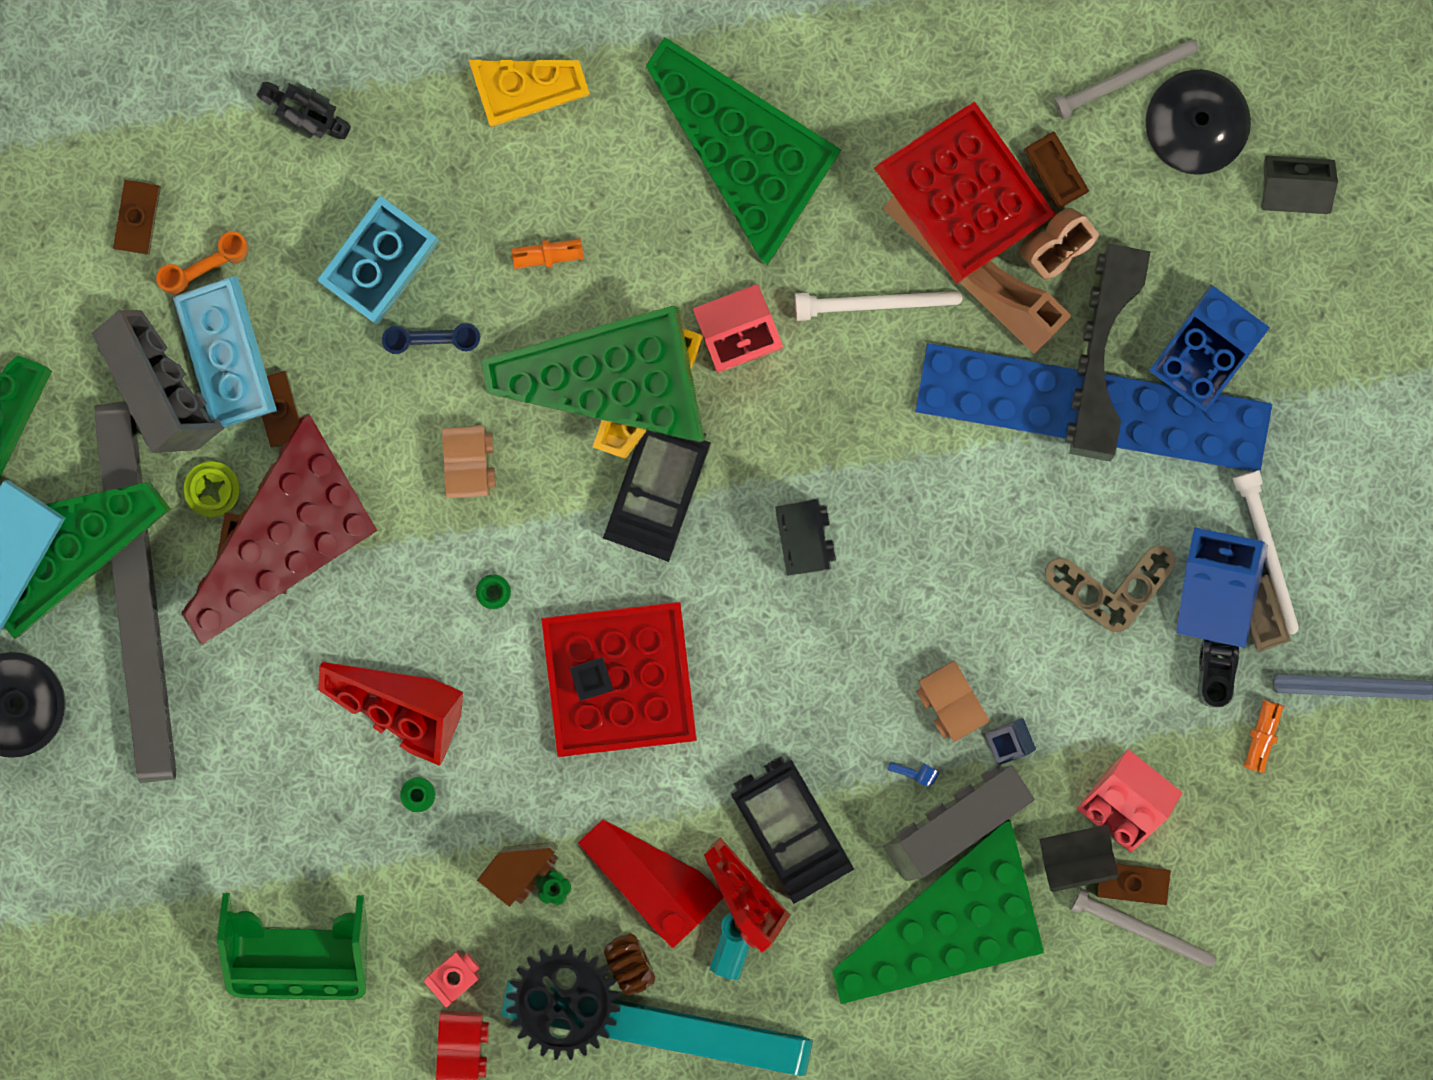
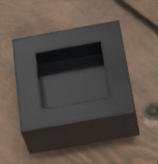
[569,657,614,701]

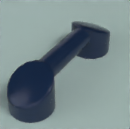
[382,322,481,354]

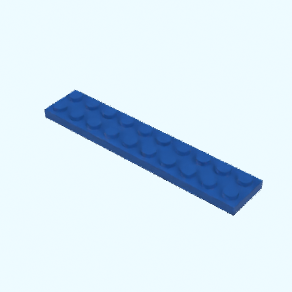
[915,343,1272,472]

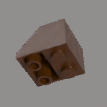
[477,842,558,907]

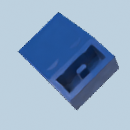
[1149,284,1270,412]
[1176,527,1268,648]

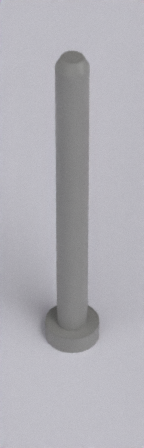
[1053,40,1199,120]
[1070,888,1216,967]

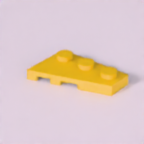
[469,60,590,128]

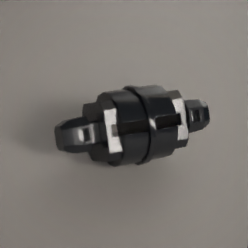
[256,82,351,139]

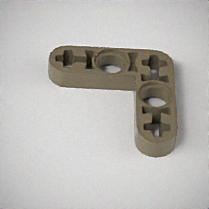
[1045,546,1176,632]

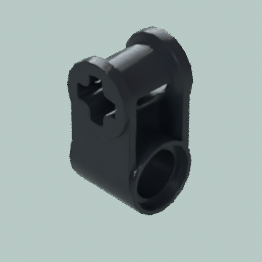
[1197,639,1239,708]

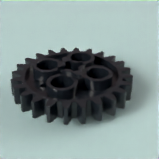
[506,944,621,1060]

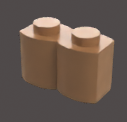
[1018,208,1099,280]
[442,426,496,498]
[916,660,990,742]

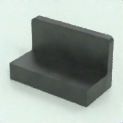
[1261,155,1338,214]
[1039,824,1119,892]

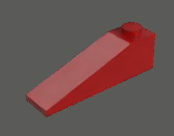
[318,662,463,766]
[578,819,724,949]

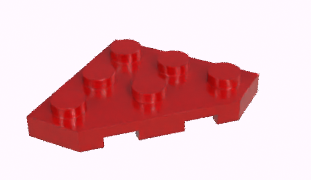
[704,837,790,953]

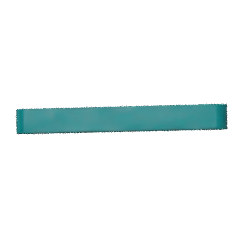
[501,980,813,1076]

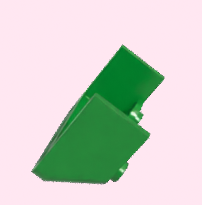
[216,893,368,1000]

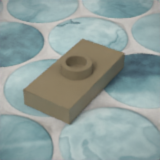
[1250,574,1291,653]

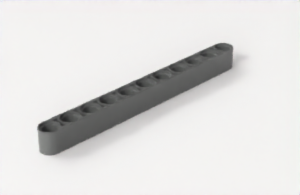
[95,401,176,783]

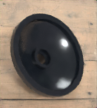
[1145,70,1251,175]
[0,652,66,758]

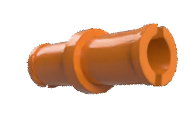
[511,238,584,270]
[1243,699,1285,773]

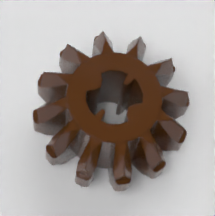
[604,933,655,996]

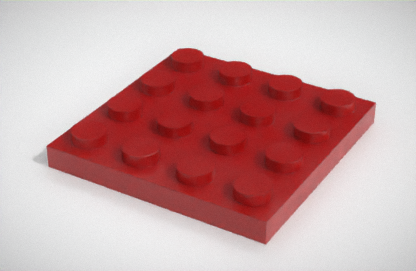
[874,101,1056,283]
[541,602,697,757]

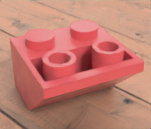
[693,284,783,374]
[1077,749,1183,853]

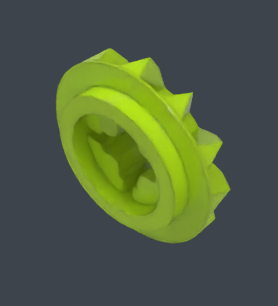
[184,461,241,517]

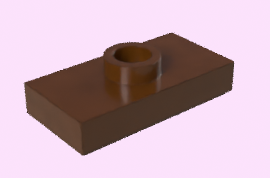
[1023,131,1089,210]
[113,180,161,255]
[262,371,300,448]
[1096,863,1171,905]

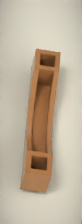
[883,196,1072,354]

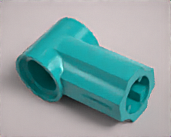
[709,913,750,981]

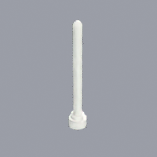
[794,291,963,321]
[1232,470,1299,635]

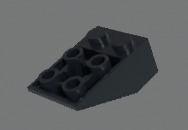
[775,498,836,576]

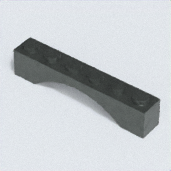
[1065,244,1151,462]

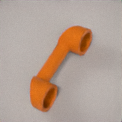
[156,231,248,295]

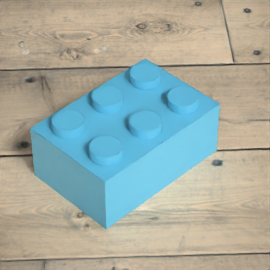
[317,196,440,325]

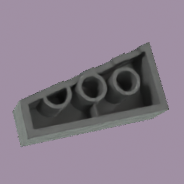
[92,310,224,453]
[883,764,1035,881]

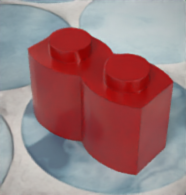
[436,1010,489,1080]

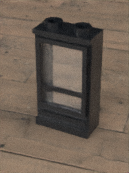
[602,430,711,562]
[731,756,855,904]

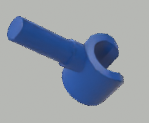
[888,762,939,786]

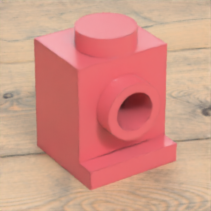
[424,950,480,1007]

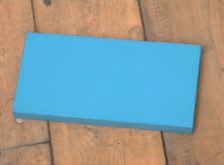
[173,276,277,428]
[0,480,65,632]

